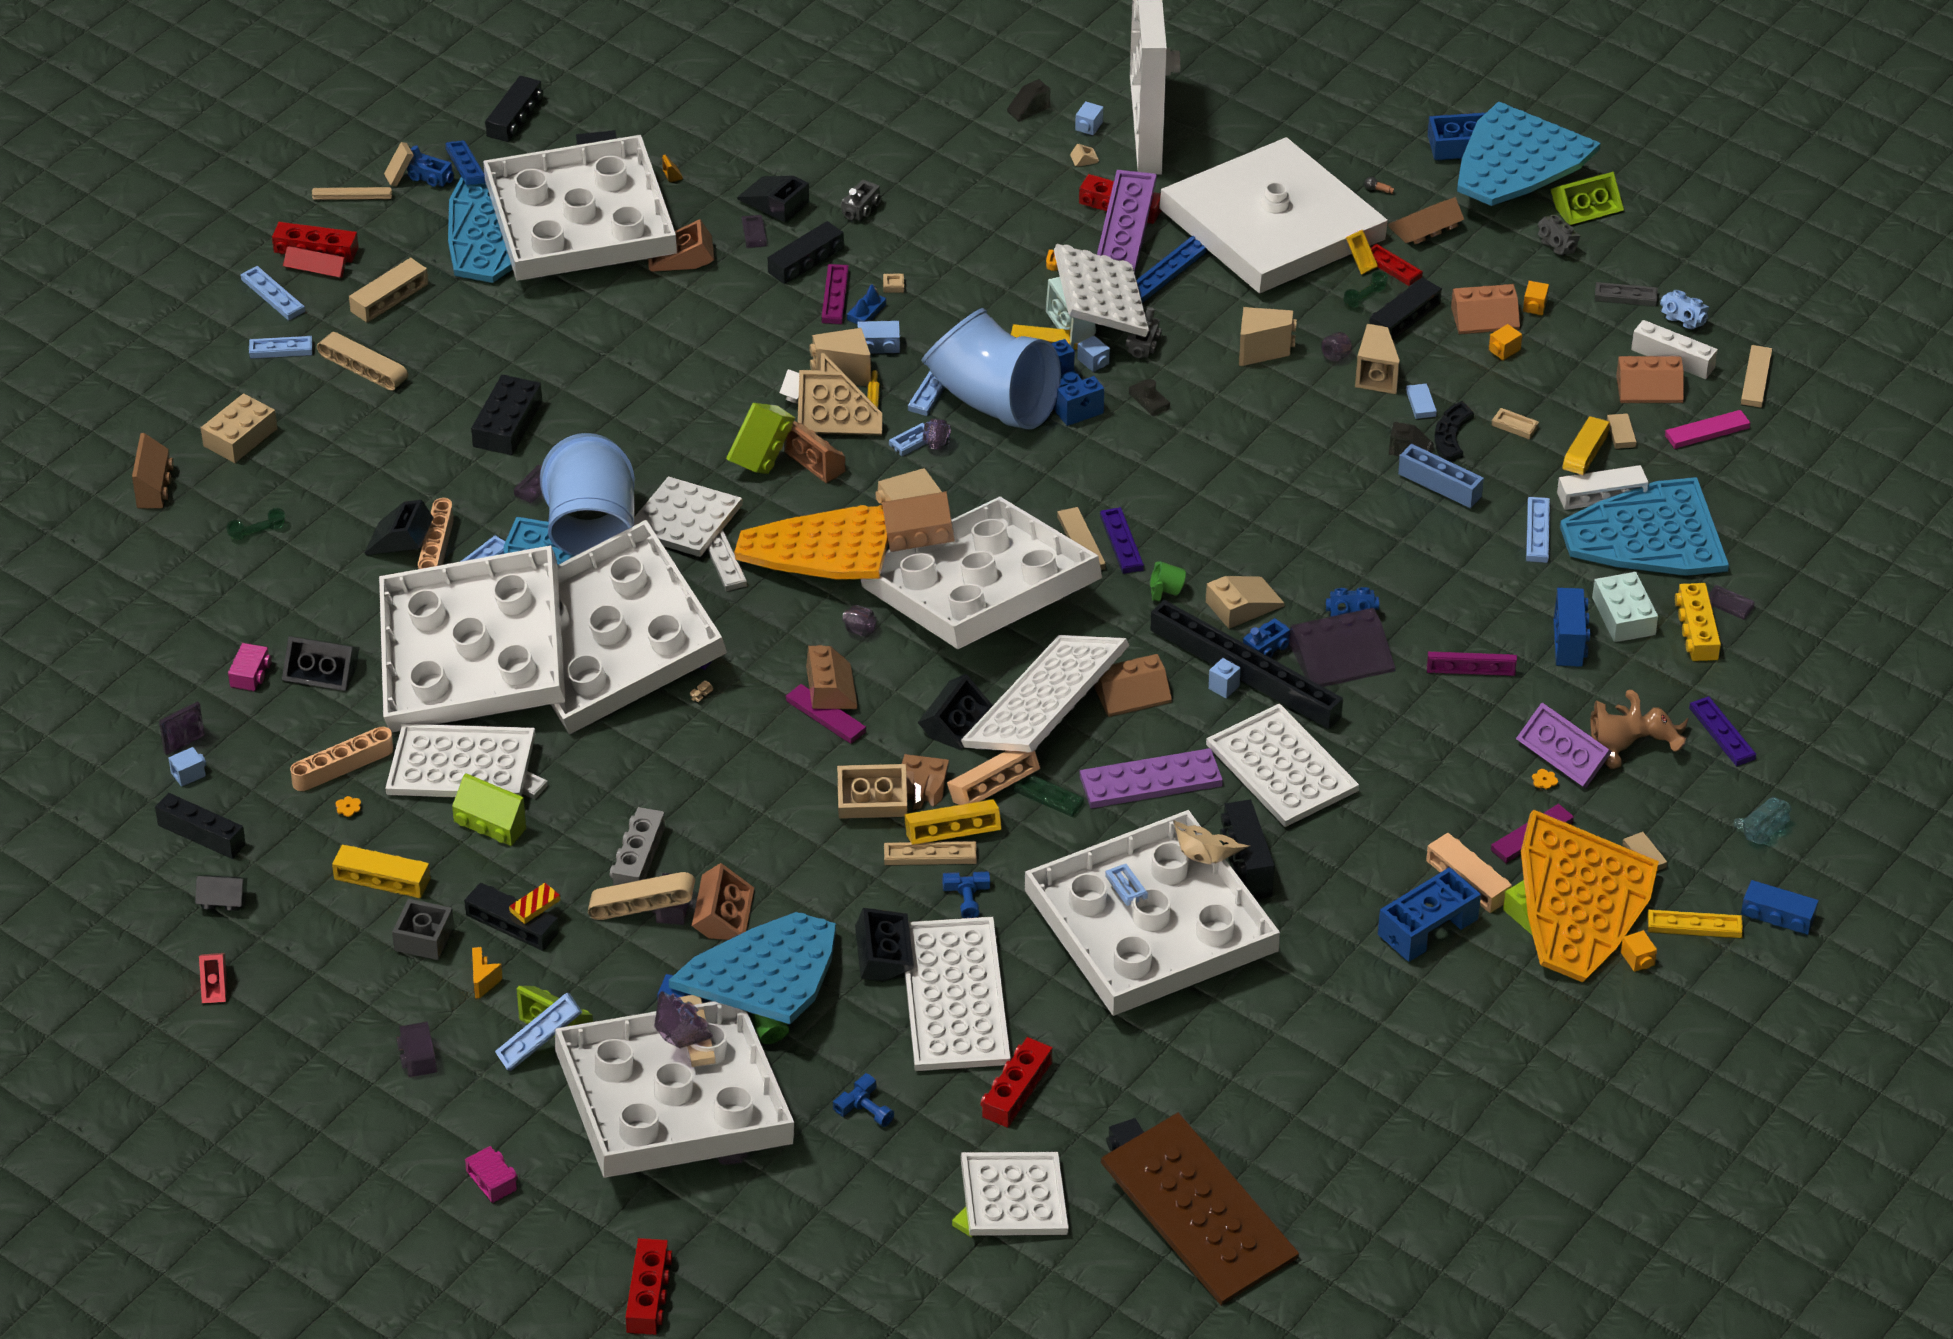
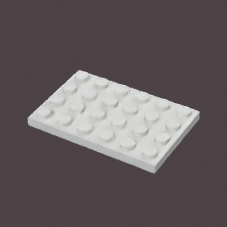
[1054,244,1149,337]
[1206,703,1359,827]
[385,724,536,797]

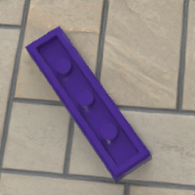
[1100,507,1144,574]
[1689,696,1756,766]

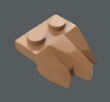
[902,754,949,810]

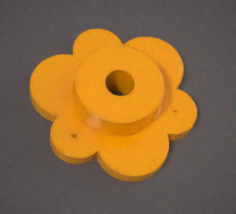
[1532,769,1558,789]
[335,796,361,817]

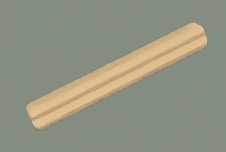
[312,187,392,200]

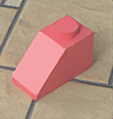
[199,953,227,1003]

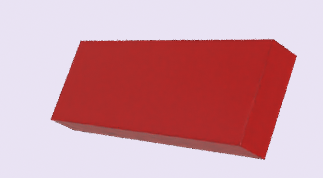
[1371,244,1423,286]
[283,246,346,278]

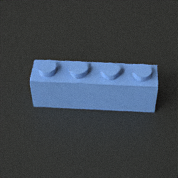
[1398,444,1484,508]

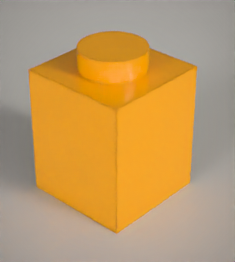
[1523,281,1549,315]
[1489,324,1522,360]
[1621,930,1657,972]

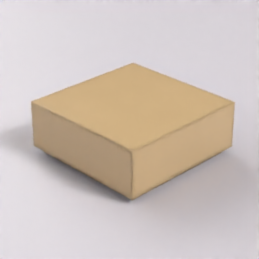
[883,274,904,293]

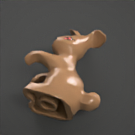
[1590,690,1689,769]

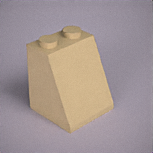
[1239,307,1297,366]
[1355,324,1400,394]
[809,328,871,386]
[876,468,942,504]

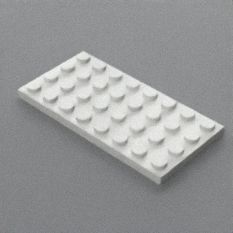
[961,635,1129,752]
[905,917,1010,1071]

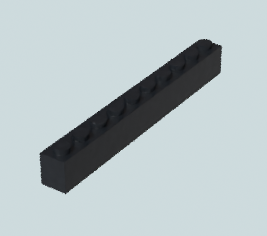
[1150,600,1343,729]

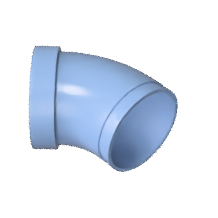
[921,308,1061,429]
[540,433,635,556]

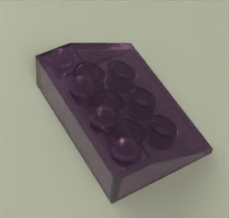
[1289,608,1395,687]

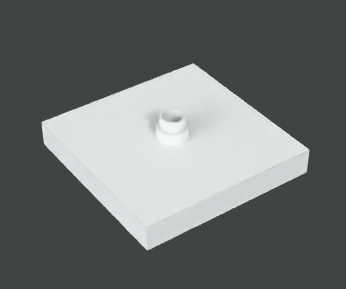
[1130,0,1180,174]
[483,135,677,281]
[1159,137,1388,294]
[861,497,1102,649]
[551,520,727,735]
[379,545,565,732]
[1025,810,1280,1016]
[555,1002,794,1178]

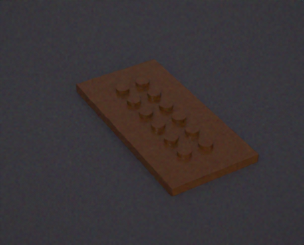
[1100,1112,1299,1306]

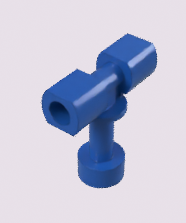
[942,871,990,919]
[833,1073,895,1127]

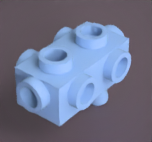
[1660,290,1709,329]

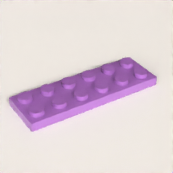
[1097,170,1157,275]
[1080,748,1222,808]

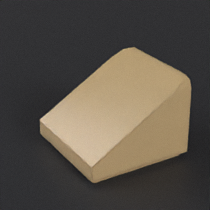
[1070,144,1099,166]

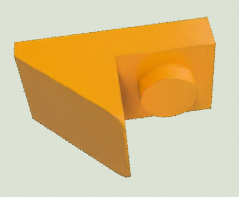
[472,947,503,999]

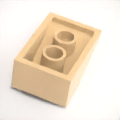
[1206,576,1285,629]

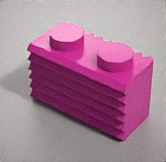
[228,643,272,692]
[465,1146,518,1203]

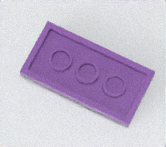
[1516,703,1612,788]

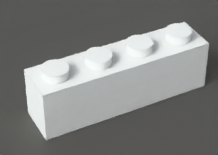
[1631,320,1718,379]
[1557,465,1649,510]

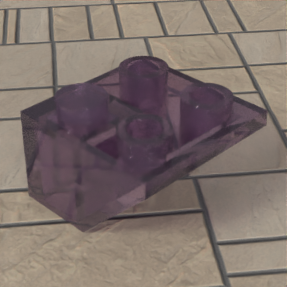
[159,701,205,755]
[654,991,713,1048]

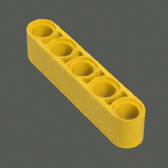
[1562,416,1610,475]

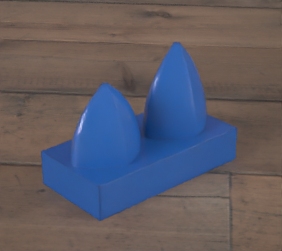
[847,284,886,325]

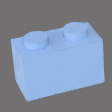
[858,321,900,353]

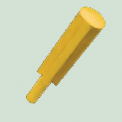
[867,370,879,408]

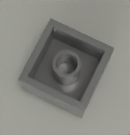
[392,899,454,960]

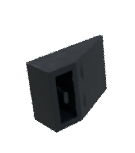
[737,175,809,222]
[364,499,434,555]

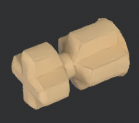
[690,681,713,702]

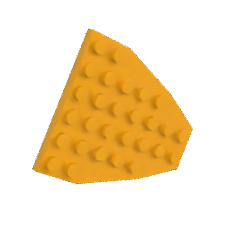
[734,505,889,579]
[1521,809,1659,982]

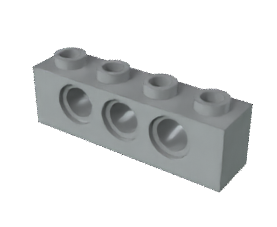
[610,807,665,886]

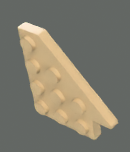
[798,353,883,436]

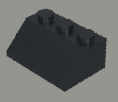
[282,636,360,691]
[918,674,993,750]
[855,908,914,981]

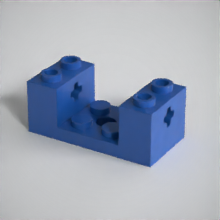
[1051,339,1104,426]
[1378,867,1481,962]

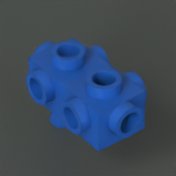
[406,146,454,186]
[1326,587,1379,621]
[1243,618,1290,658]

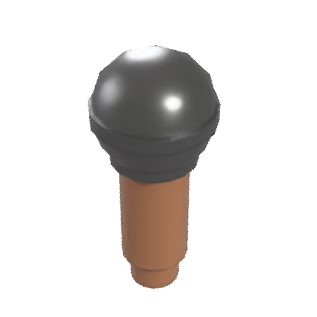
[1364,177,1394,194]

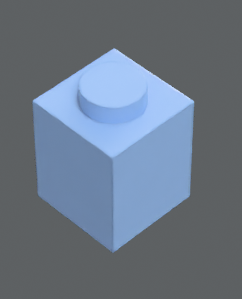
[1075,101,1103,135]
[1077,335,1110,372]
[1208,658,1241,698]
[169,747,206,787]

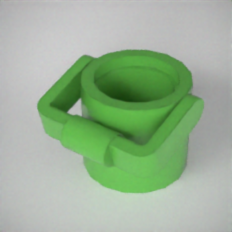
[1150,561,1186,601]
[750,1013,789,1044]

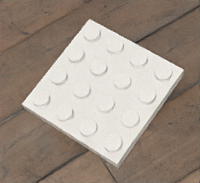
[634,476,743,557]
[961,1152,1068,1235]

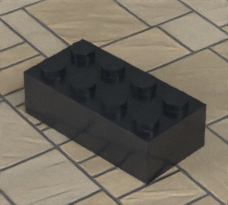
[471,374,542,455]
[1220,799,1274,900]

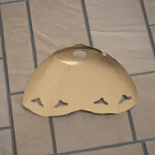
[1174,820,1249,864]

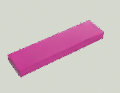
[1665,410,1750,449]

